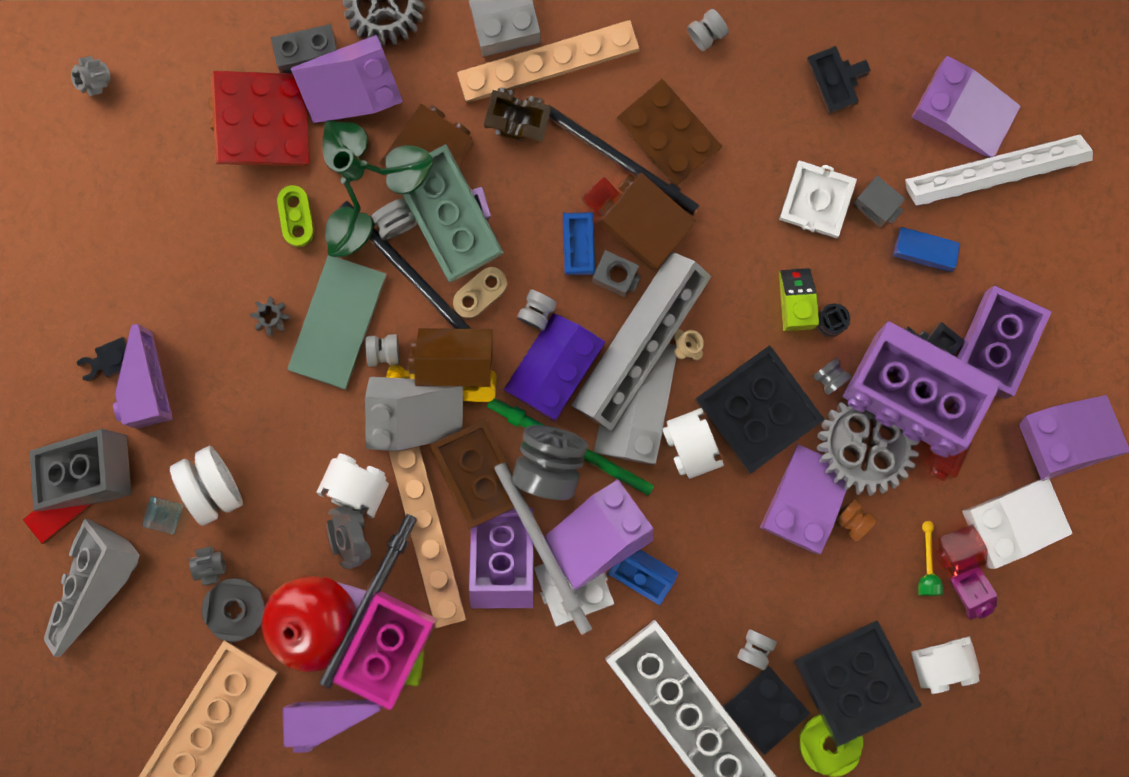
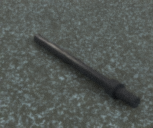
[548,105,700,215]
[340,200,472,329]
[319,514,418,689]

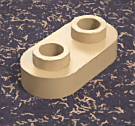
[453,267,507,319]

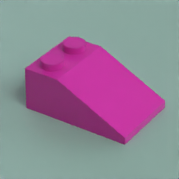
[333,591,437,710]

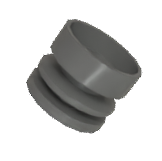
[512,425,588,500]

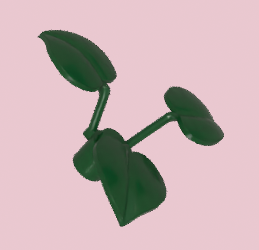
[322,120,434,257]

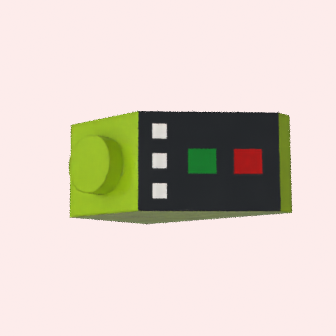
[779,268,819,331]

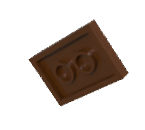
[616,79,722,186]
[429,419,524,530]

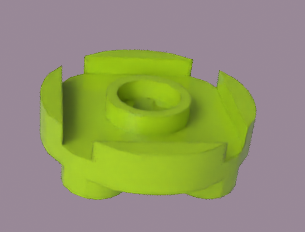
[799,714,864,777]

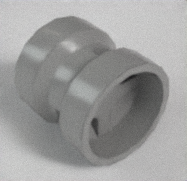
[687,9,729,51]
[517,290,558,331]
[366,334,400,367]
[737,629,777,670]

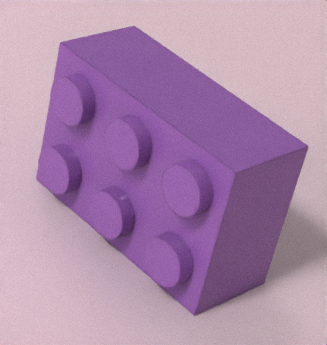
[956,286,1052,399]

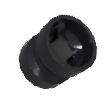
[816,303,850,338]

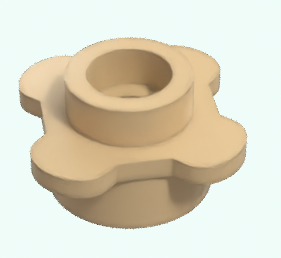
[673,330,704,360]

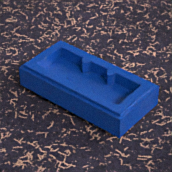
[563,212,595,275]

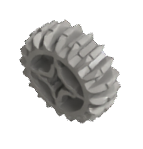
[343,0,425,47]

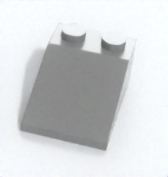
[468,0,541,57]
[365,377,463,451]

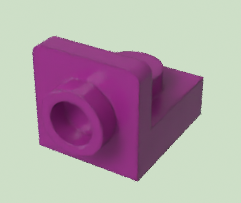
[951,565,997,620]

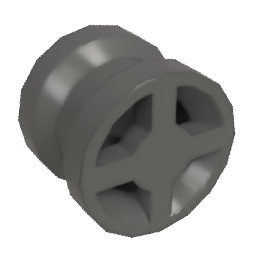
[813,358,852,395]

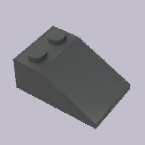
[30,429,131,511]

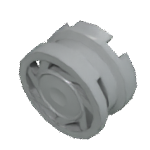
[371,198,418,240]

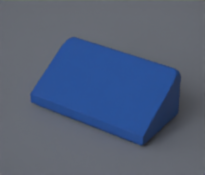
[893,227,960,272]
[607,550,678,605]

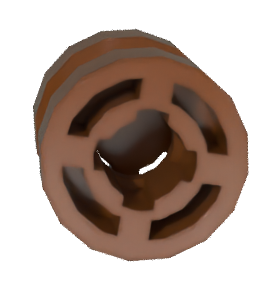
[835,499,877,542]

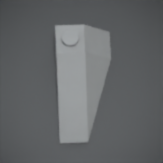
[594,344,676,466]
[44,518,140,657]

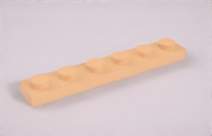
[457,20,639,104]
[388,446,467,628]

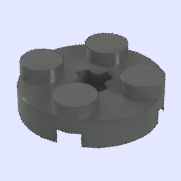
[327,505,371,569]
[202,578,266,642]

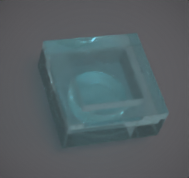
[142,496,183,534]

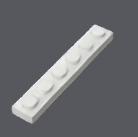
[905,135,1093,206]

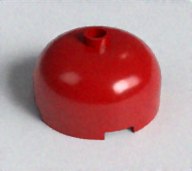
[262,575,356,672]

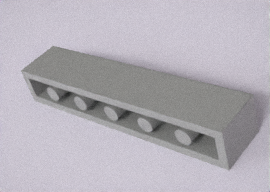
[571,252,712,431]

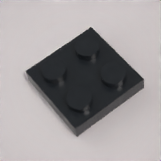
[722,666,811,755]

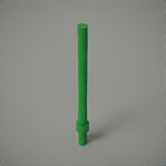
[487,398,654,496]

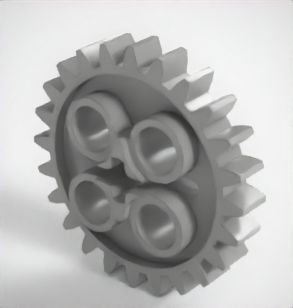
[817,402,919,496]

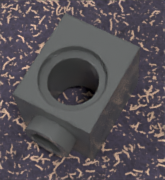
[853,176,905,228]
[592,250,641,297]

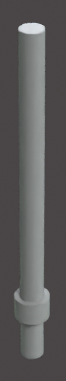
[494,462,592,635]

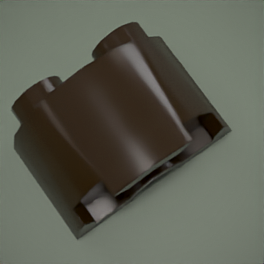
[484,88,551,143]

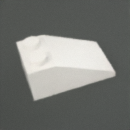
[962,479,1073,569]

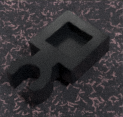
[76,337,127,381]

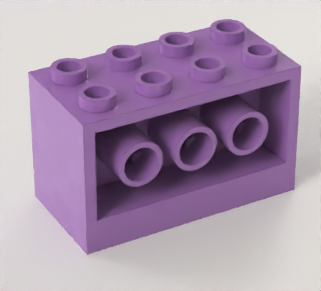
[842,321,1002,457]

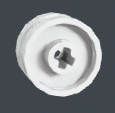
[170,445,243,526]

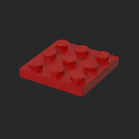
[211,71,309,166]

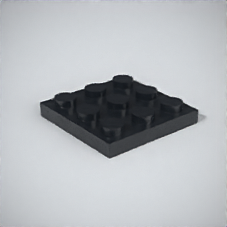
[695,345,825,474]
[793,620,922,747]

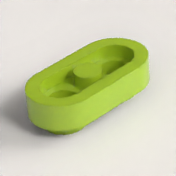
[277,185,314,247]

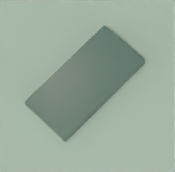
[403,144,505,283]
[287,255,387,390]

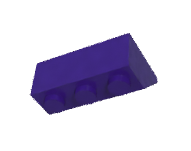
[504,313,605,422]

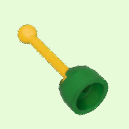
[918,521,944,596]

